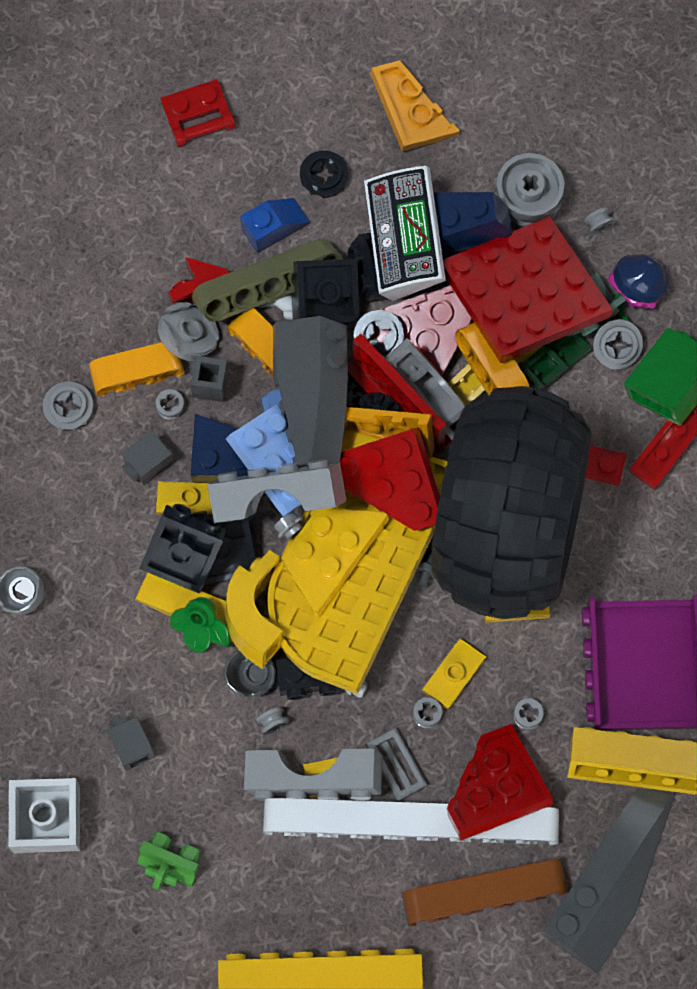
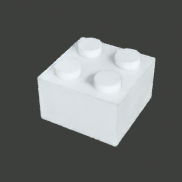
[8,778,80,853]

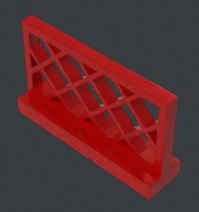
[348,333,452,457]

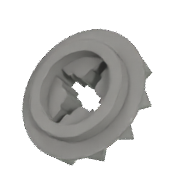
[592,319,643,369]
[43,381,93,431]

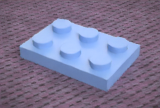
[226,405,301,517]

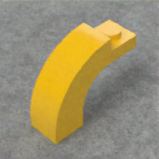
[226,550,283,669]

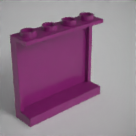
[582,595,697,731]

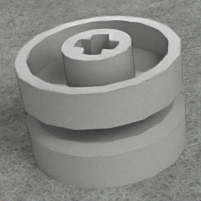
[495,153,565,230]

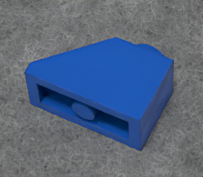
[240,198,310,254]

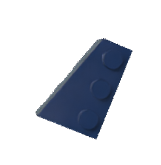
[433,192,512,257]
[190,414,248,483]

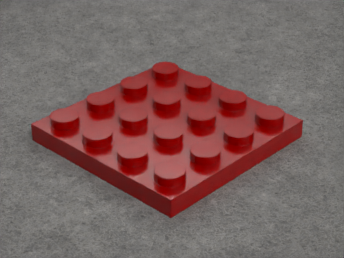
[443,216,613,363]

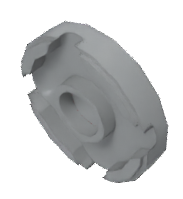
[158,302,219,361]

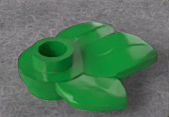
[170,597,231,653]

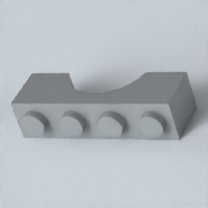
[207,459,347,523]
[244,749,382,801]

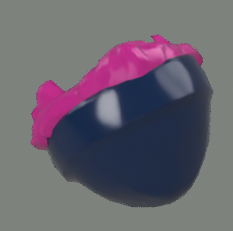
[608,254,668,309]

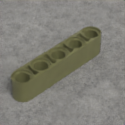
[192,239,343,322]

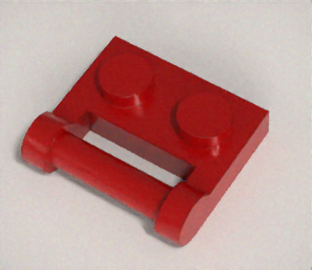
[160,79,235,147]

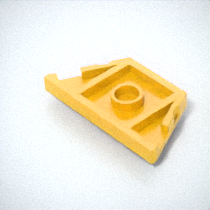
[281,508,389,618]

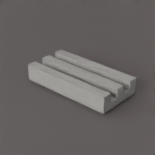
[367,728,427,802]

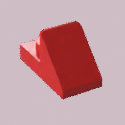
[168,257,229,305]

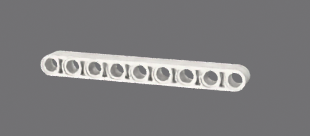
[263,798,559,845]

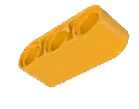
[226,308,273,378]
[455,323,529,395]
[89,342,185,397]

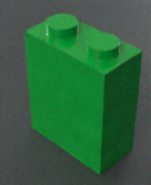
[623,328,697,426]

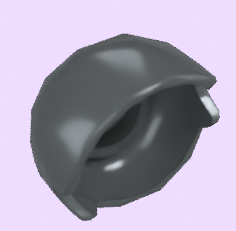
[224,650,277,697]

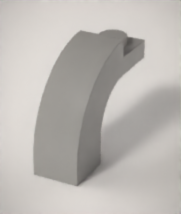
[385,338,467,440]

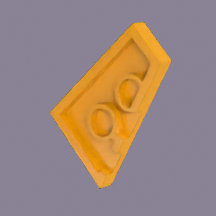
[370,60,460,152]
[344,407,435,459]

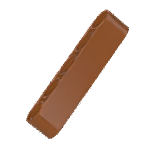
[402,859,569,926]

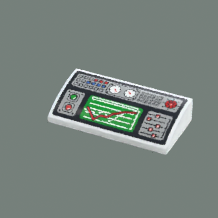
[364,166,446,301]

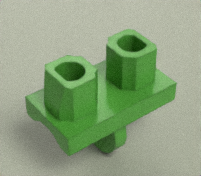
[137,832,200,891]

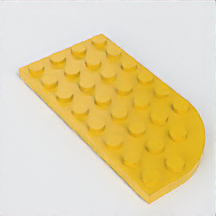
[268,456,447,695]

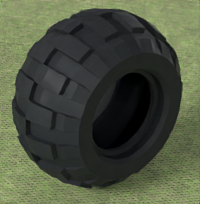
[431,386,591,619]

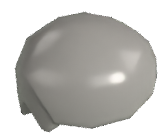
[0,566,45,615]

